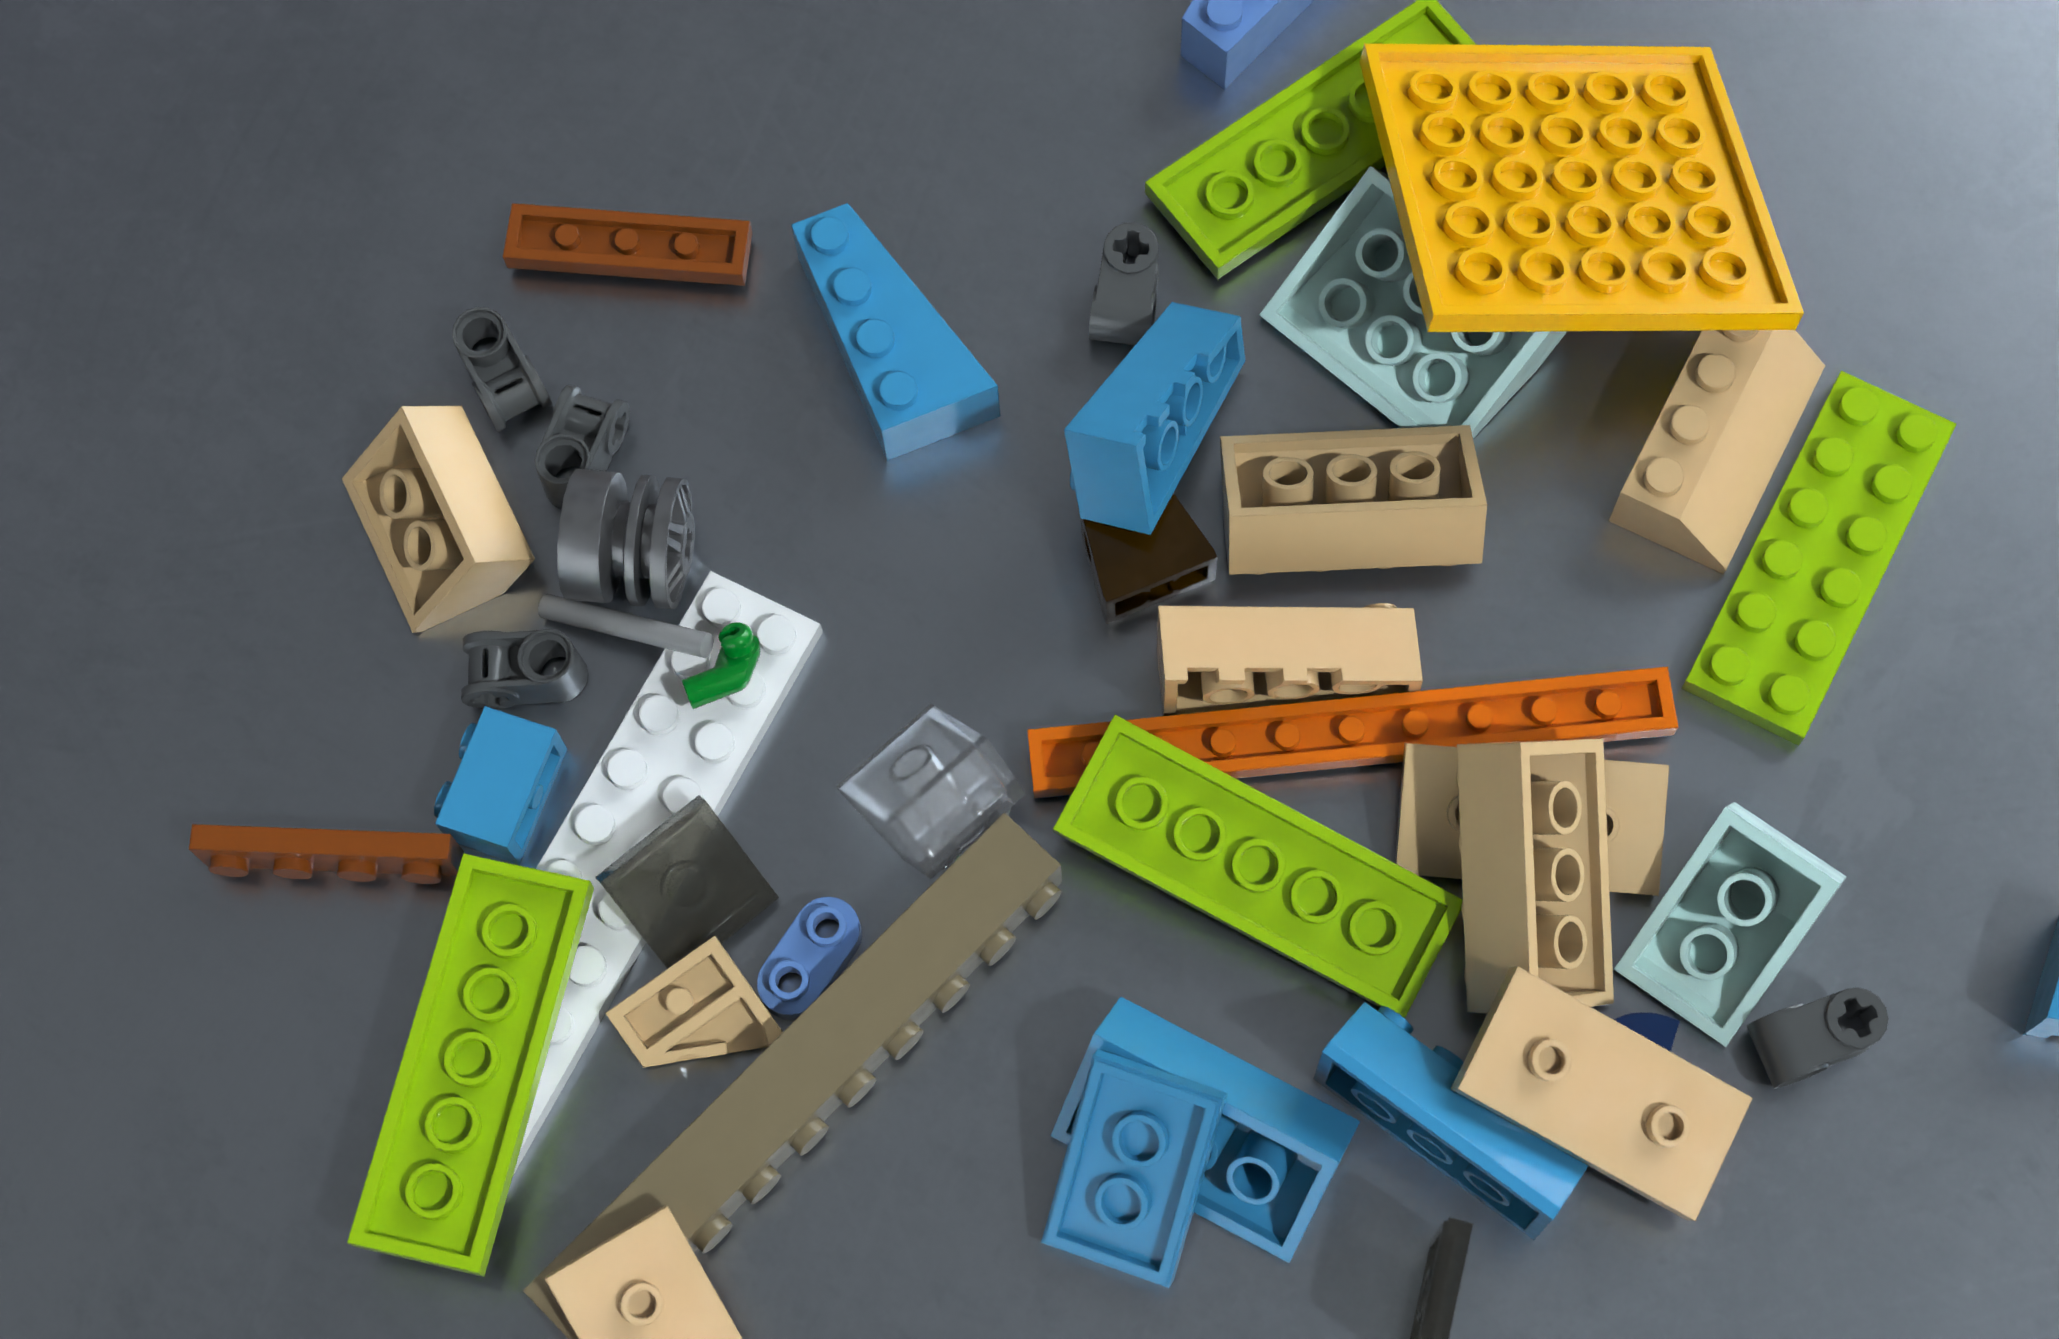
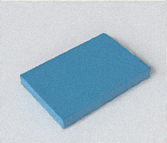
[1041,1049,1227,1288]

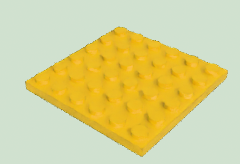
[1359,44,1804,332]

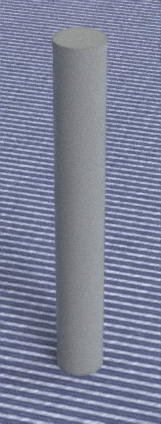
[538,594,714,658]

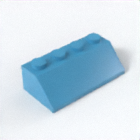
[1050,997,1360,1263]
[1313,1002,1588,1240]

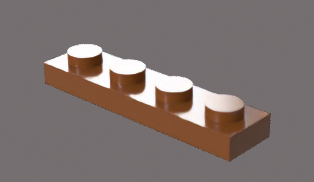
[503,203,753,286]
[189,824,464,884]

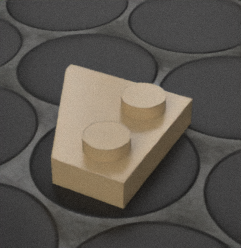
[605,936,783,1068]

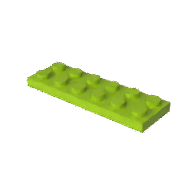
[1145,0,1477,280]
[1681,371,1957,746]
[1053,715,1463,1018]
[347,853,594,1277]

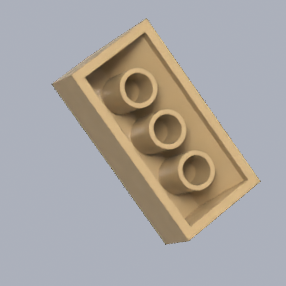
[1609,330,1825,574]
[1220,425,1487,575]
[1456,739,1614,1013]

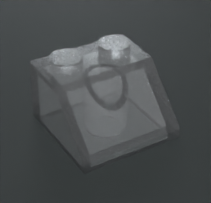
[836,704,1027,879]

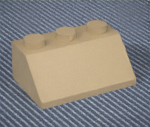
[342,406,535,633]

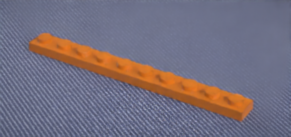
[1027,666,1678,798]

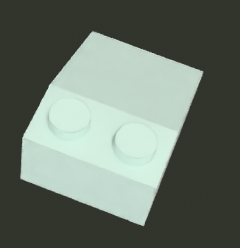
[1614,802,1847,1047]

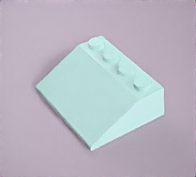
[1259,166,1567,439]

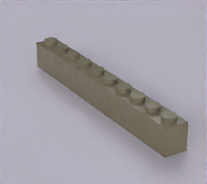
[523,812,1062,1339]

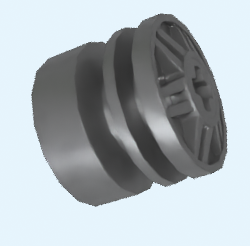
[557,469,695,609]

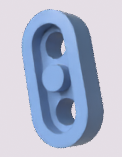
[757,897,862,1020]

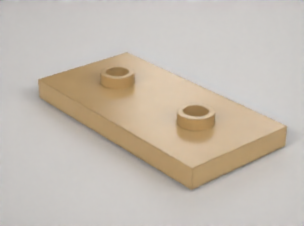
[1395,743,1669,896]
[1451,966,1753,1221]
[544,1205,742,1339]

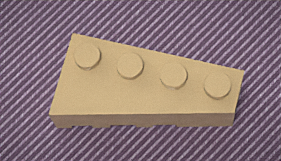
[1156,603,1423,716]

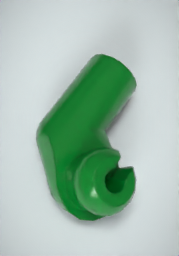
[682,622,760,709]

